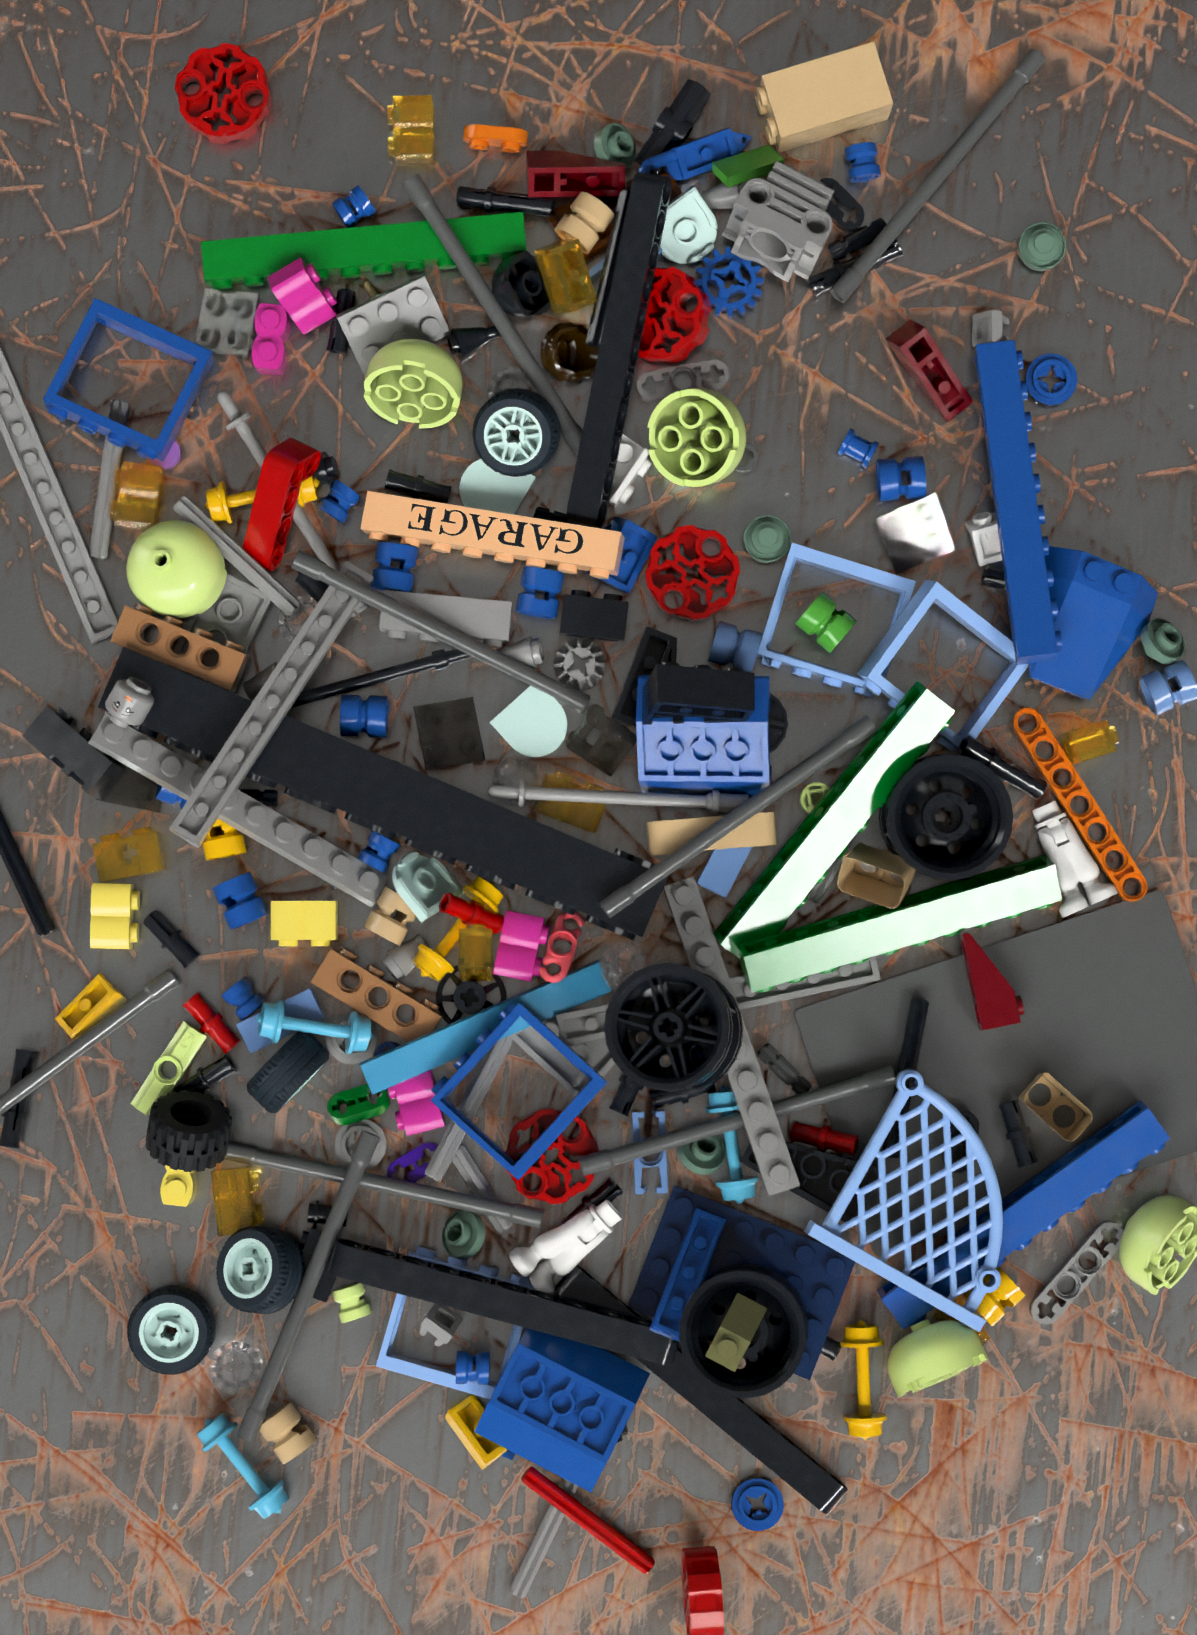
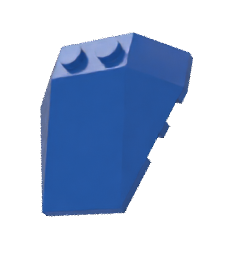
[1029,546,1158,701]

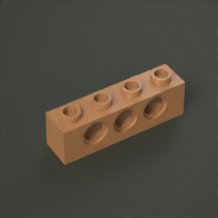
[110,603,250,692]
[311,946,443,1042]

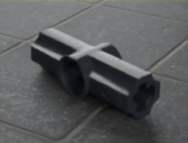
[635,78,711,175]

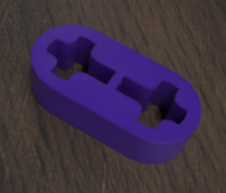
[387,1141,439,1183]

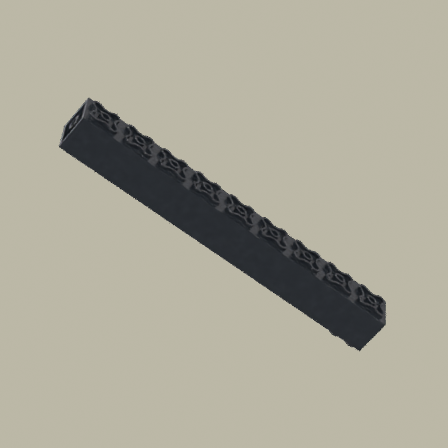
[98,647,668,941]

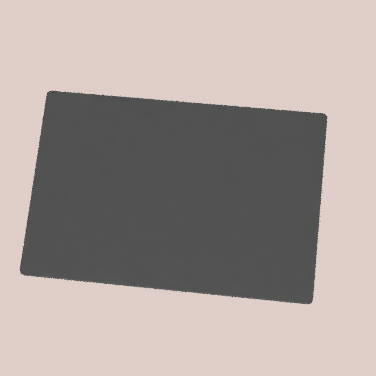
[795,890,1197,1256]

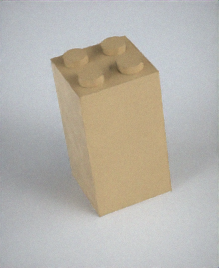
[755,42,893,153]

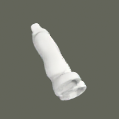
[1032,801,1118,918]
[509,1199,622,1294]

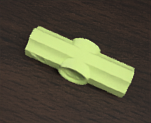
[130,1021,208,1116]

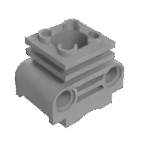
[722,161,834,282]

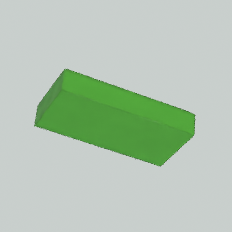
[712,144,784,188]

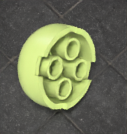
[364,339,463,429]
[647,388,746,487]
[126,520,227,620]
[1119,1195,1197,1295]
[887,1319,988,1397]

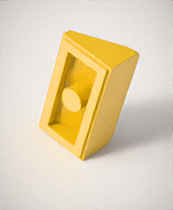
[55,972,127,1040]
[445,1394,508,1470]

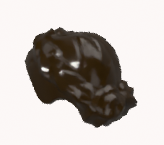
[540,322,599,382]

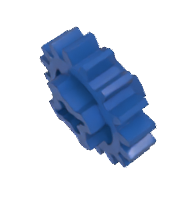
[695,246,764,319]

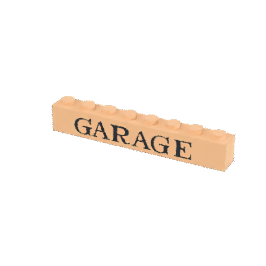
[360,491,625,579]

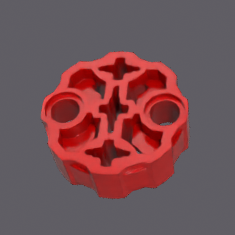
[175,43,272,144]
[638,267,711,364]
[645,525,740,623]
[506,1107,599,1204]
[681,1546,724,1635]

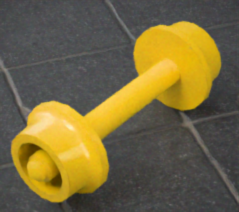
[204,475,320,524]
[412,877,503,982]
[840,1320,887,1441]

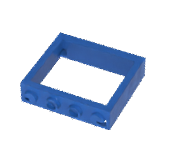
[43,298,214,462]
[430,1002,607,1180]

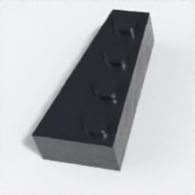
[740,1141,887,1227]

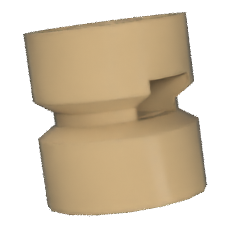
[554,191,615,254]
[363,886,416,946]
[259,1402,317,1464]

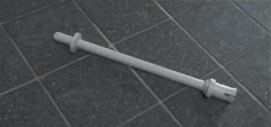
[217,391,369,618]
[487,779,748,816]

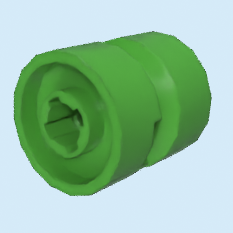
[795,592,857,653]

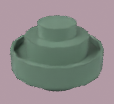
[594,123,637,169]
[1018,222,1066,271]
[743,515,791,564]
[1140,618,1185,664]
[678,1135,727,1175]
[442,1210,486,1259]

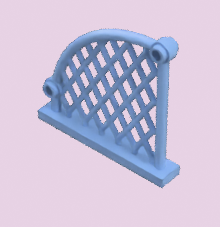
[804,1069,1003,1332]

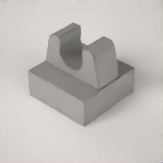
[972,310,1009,347]
[420,1303,463,1346]

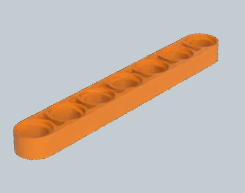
[1012,708,1147,902]

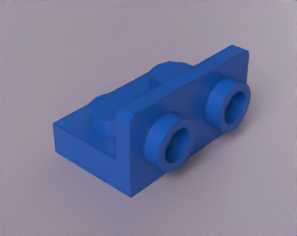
[586,517,658,594]

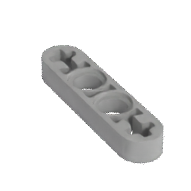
[1029,1220,1124,1325]

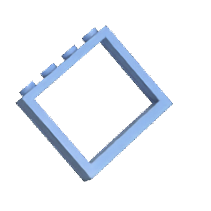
[757,543,916,698]
[857,580,1029,753]
[376,1246,534,1399]

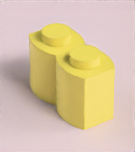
[90,883,140,949]
[271,901,338,946]
[160,1165,198,1207]

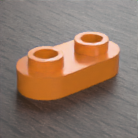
[463,124,528,153]

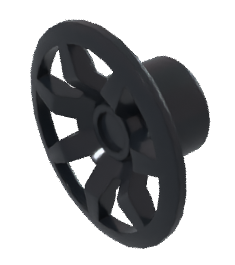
[436,962,507,1024]

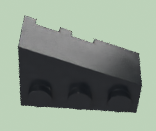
[610,626,677,729]
[642,662,755,725]
[22,706,127,800]

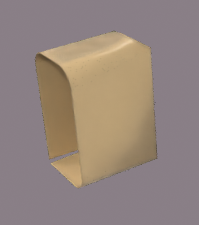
[837,843,915,908]
[1018,1072,1092,1141]

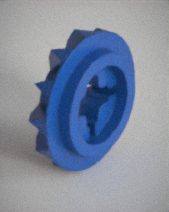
[1025,354,1077,406]
[731,1477,784,1531]

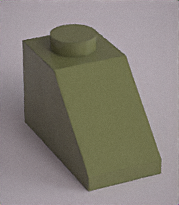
[705,1292,767,1372]

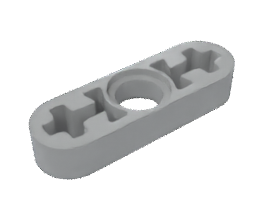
[636,359,729,402]

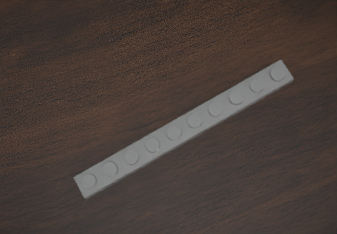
[0,344,118,644]
[170,561,374,848]
[88,713,389,907]
[663,877,800,1197]
[556,956,881,1046]

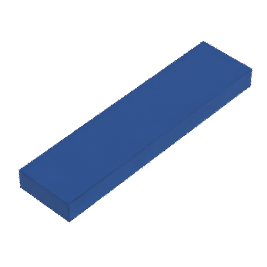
[649,1208,727,1342]

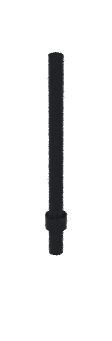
[291,649,472,708]

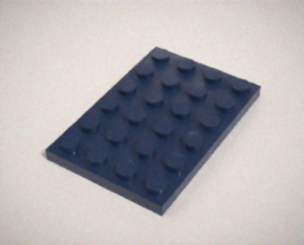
[628,1185,855,1380]

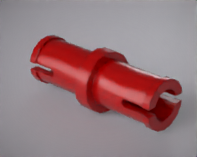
[439,892,504,934]
[182,992,241,1054]
[790,1121,859,1156]

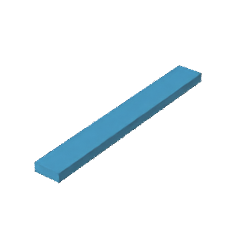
[359,960,611,1095]

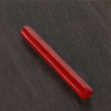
[521,1467,655,1574]

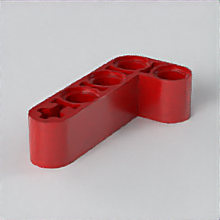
[243,437,321,571]

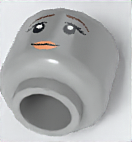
[105,677,154,728]

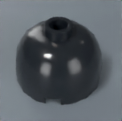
[491,251,555,318]

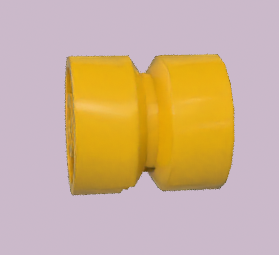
[202,819,247,861]
[963,1267,1026,1327]

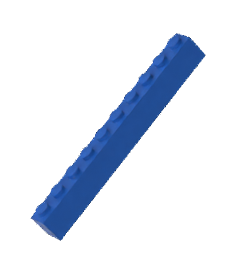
[974,340,1063,665]
[877,1100,1171,1329]

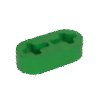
[327,1084,390,1126]

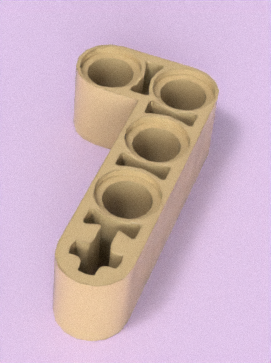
[646,812,777,856]

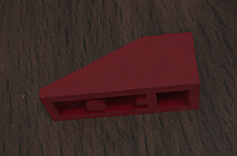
[526,150,625,198]
[886,319,973,422]
[959,933,1024,1031]

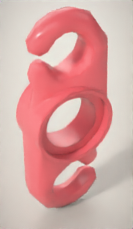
[539,912,585,983]

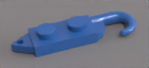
[638,128,752,180]

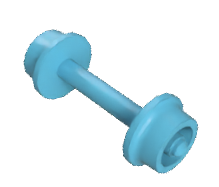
[255,1000,374,1055]
[705,1085,759,1204]
[196,1413,290,1519]

